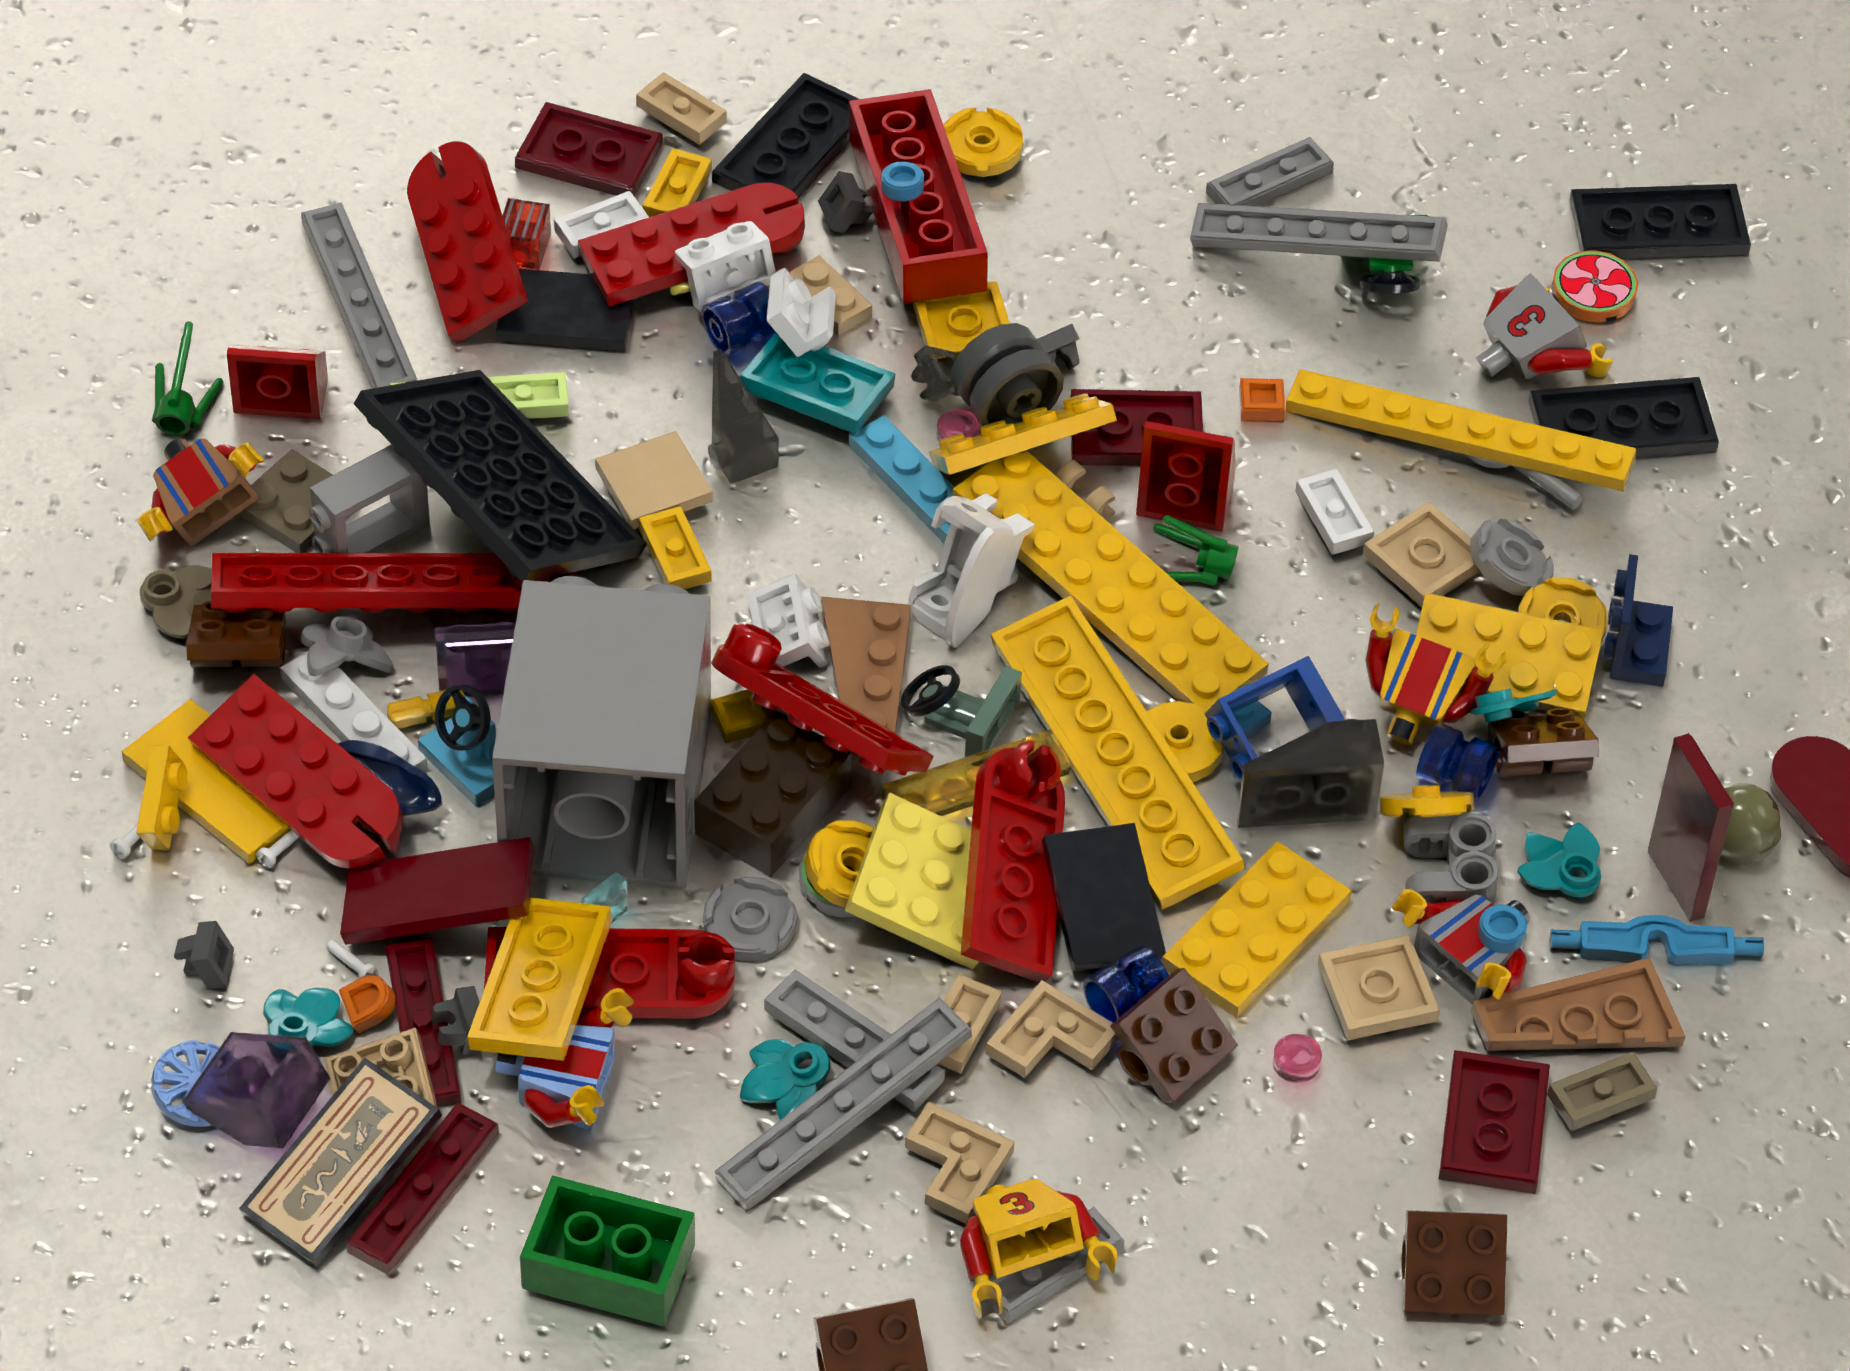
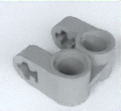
[1403,813,1498,905]

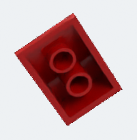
[1136,421,1236,532]

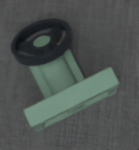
[901,665,1022,765]

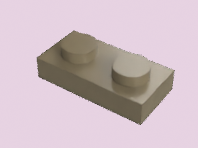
[1547,1051,1658,1132]

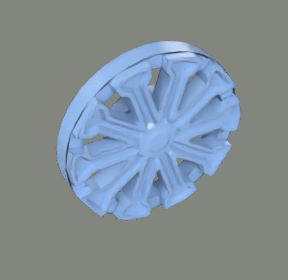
[151,1040,244,1127]

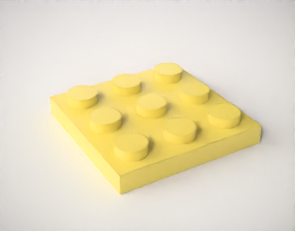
[845,792,979,970]

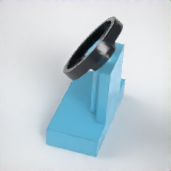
[418,685,496,807]

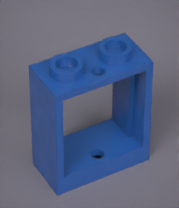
[1204,656,1354,793]

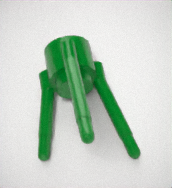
[152,321,223,436]
[1153,515,1239,586]

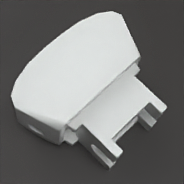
[908,493,1035,648]

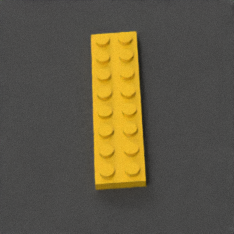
[952,450,1269,710]
[991,595,1244,910]

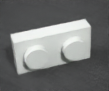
[554,191,649,258]
[1295,468,1374,555]

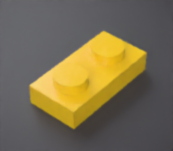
[642,148,712,217]
[639,506,712,590]
[136,745,187,850]

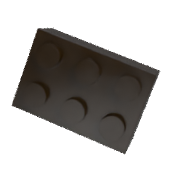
[694,710,852,877]

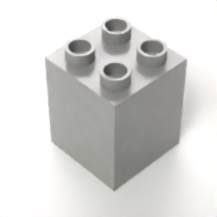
[492,576,711,888]

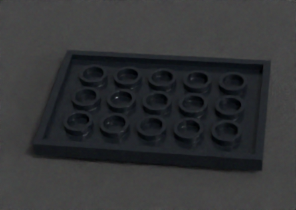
[354,370,647,583]

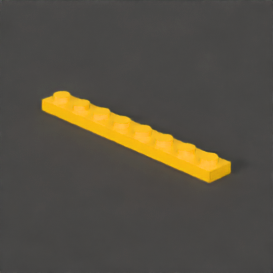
[1286,369,1636,492]

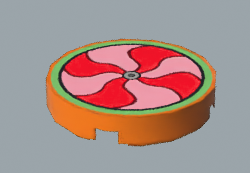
[1551,250,1638,323]

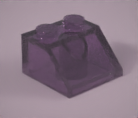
[435,622,516,697]
[182,1032,331,1149]

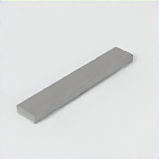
[301,202,418,388]
[1190,203,1448,262]
[714,997,972,1212]

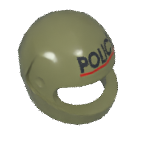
[1720,783,1781,865]

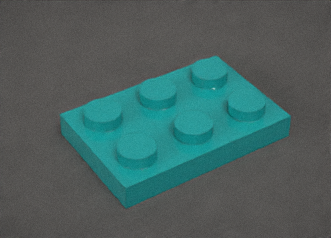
[739,332,896,434]

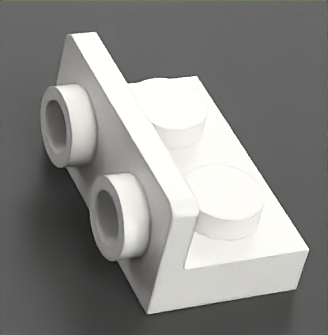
[675,221,776,312]
[767,267,836,357]
[747,574,829,668]

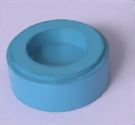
[881,162,924,201]
[1478,904,1527,953]

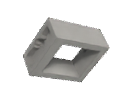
[309,444,430,553]

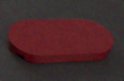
[1770,736,1850,876]

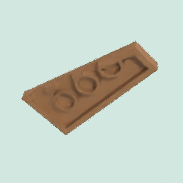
[821,596,911,755]
[1471,958,1686,1051]

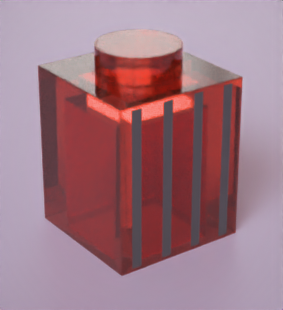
[502,198,551,270]

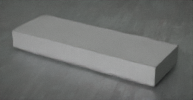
[1206,137,1334,206]
[985,1207,1125,1325]

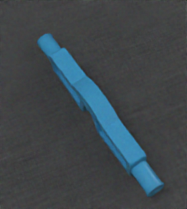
[1549,915,1764,966]

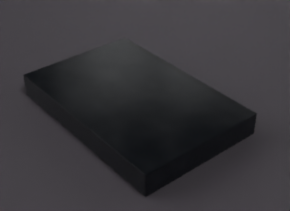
[496,269,634,351]
[1042,823,1166,972]

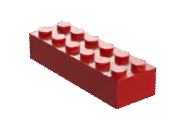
[849,89,988,304]

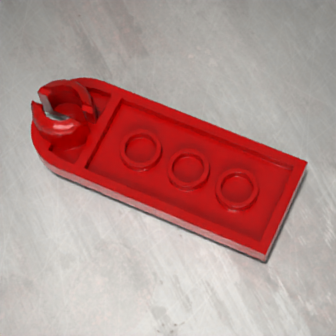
[407,141,529,344]
[578,183,805,307]
[711,623,934,776]
[188,674,403,868]
[960,740,1065,983]
[484,927,735,1019]

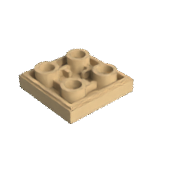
[595,431,713,529]
[324,1027,438,1108]

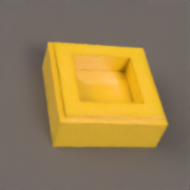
[711,689,768,743]

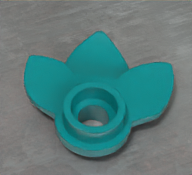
[1470,688,1557,722]
[1517,823,1601,897]
[263,987,354,1057]
[740,1039,830,1120]

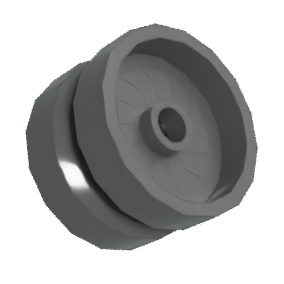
[951,323,1064,426]

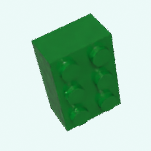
[520,1175,695,1327]

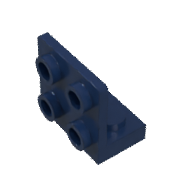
[1603,554,1673,687]

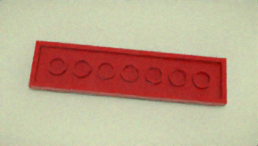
[211,553,578,613]

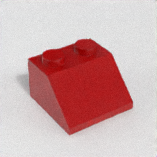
[227,345,328,419]

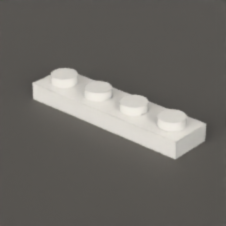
[280,651,428,776]

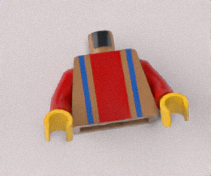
[137,439,264,547]

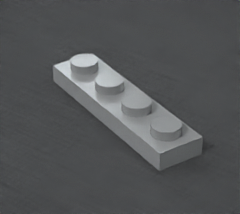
[764,969,945,1112]

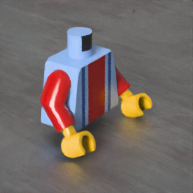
[496,988,634,1131]

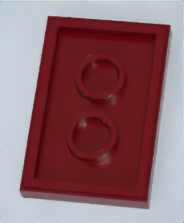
[515,102,663,197]
[1070,389,1203,466]
[1438,1050,1550,1194]

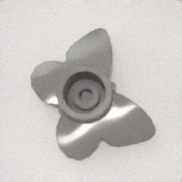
[300,616,393,676]

